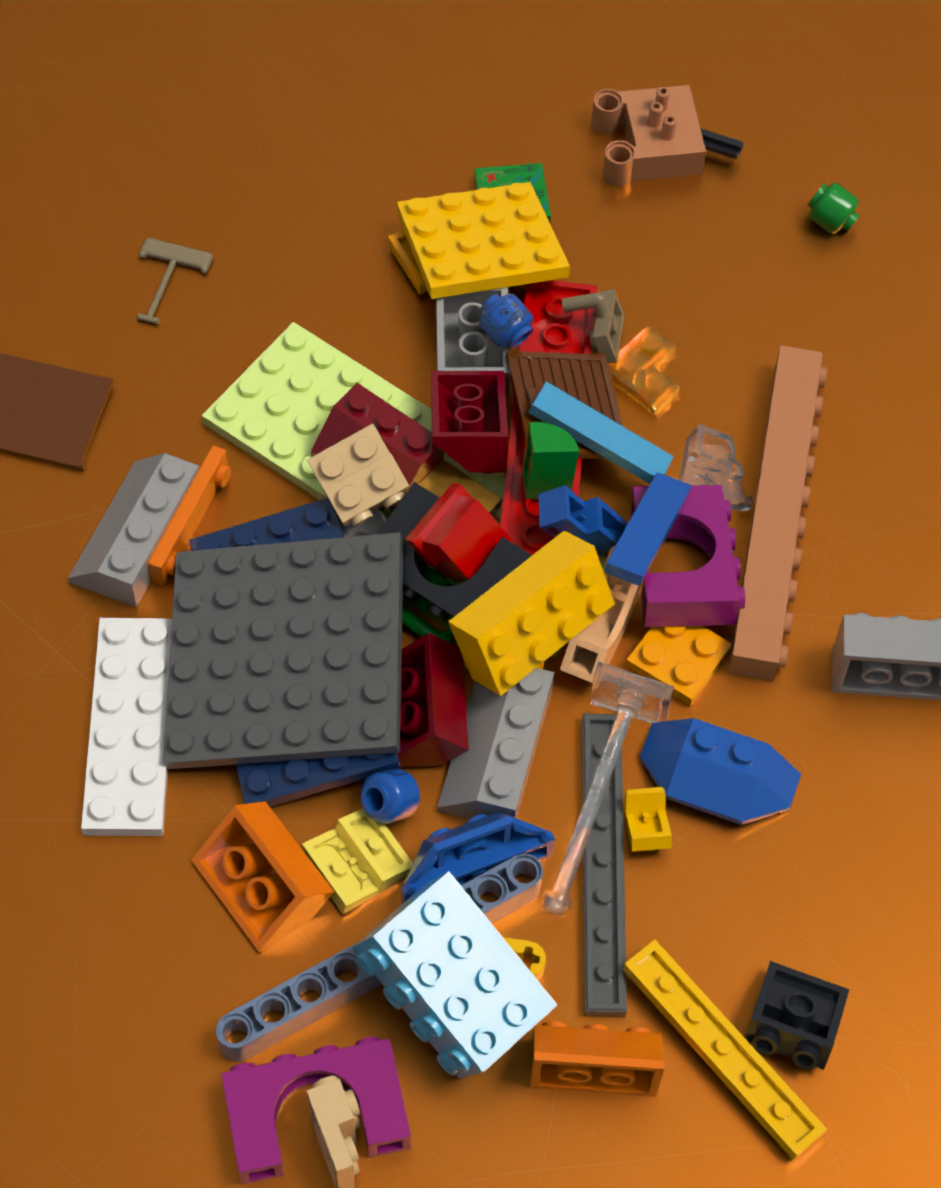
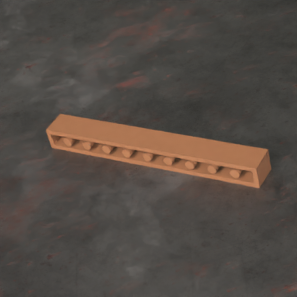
[728,345,827,681]

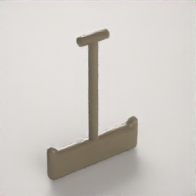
[137,238,213,325]

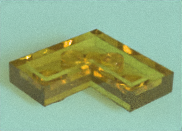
[608,325,680,415]

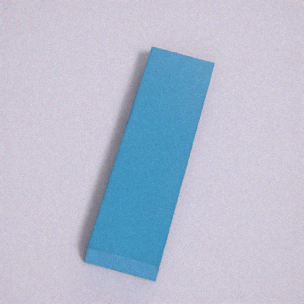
[528,381,674,484]

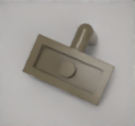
[562,289,625,364]

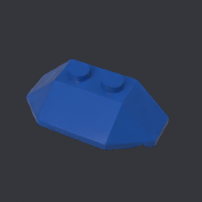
[639,718,801,825]
[401,812,555,905]

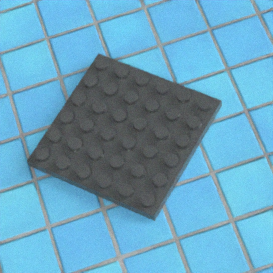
[163,532,403,769]

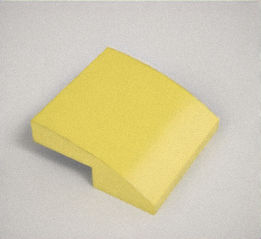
[301,808,413,914]

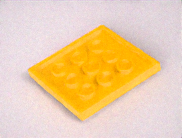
[397,182,570,299]

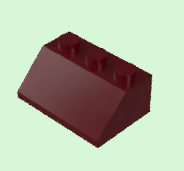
[431,371,508,474]
[311,383,444,511]
[398,633,469,767]

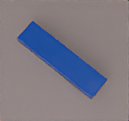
[604,472,692,586]

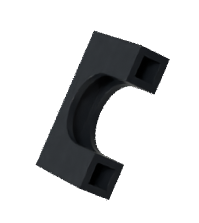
[378,482,532,622]

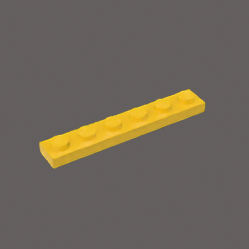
[622,940,827,1160]

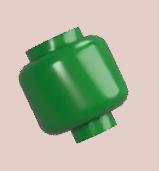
[807,182,860,234]

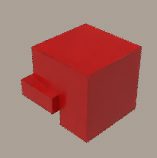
[405,483,512,582]

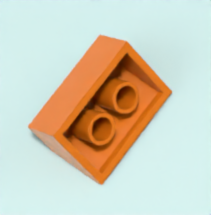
[191,801,334,952]
[530,1021,664,1096]

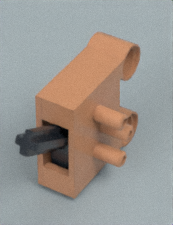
[591,85,744,186]

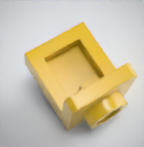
[624,787,672,852]

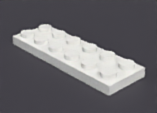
[81,618,172,836]

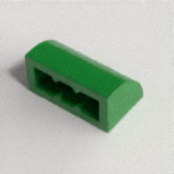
[522,422,579,499]

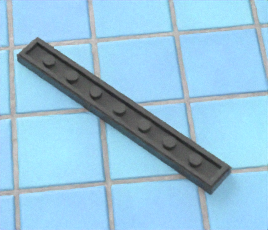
[582,713,627,1017]

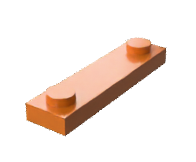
[147,446,231,587]

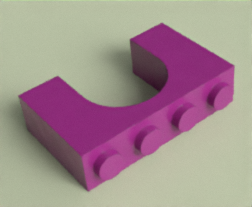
[630,485,745,627]
[221,1037,411,1185]

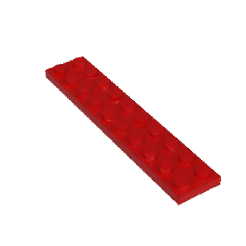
[500,280,597,555]

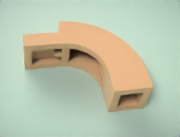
[560,546,641,684]

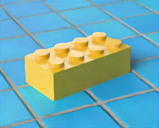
[448,531,615,696]

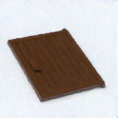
[505,351,623,459]
[0,353,114,471]

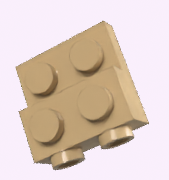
[307,424,410,528]
[306,1076,361,1188]

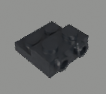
[744,961,850,1070]

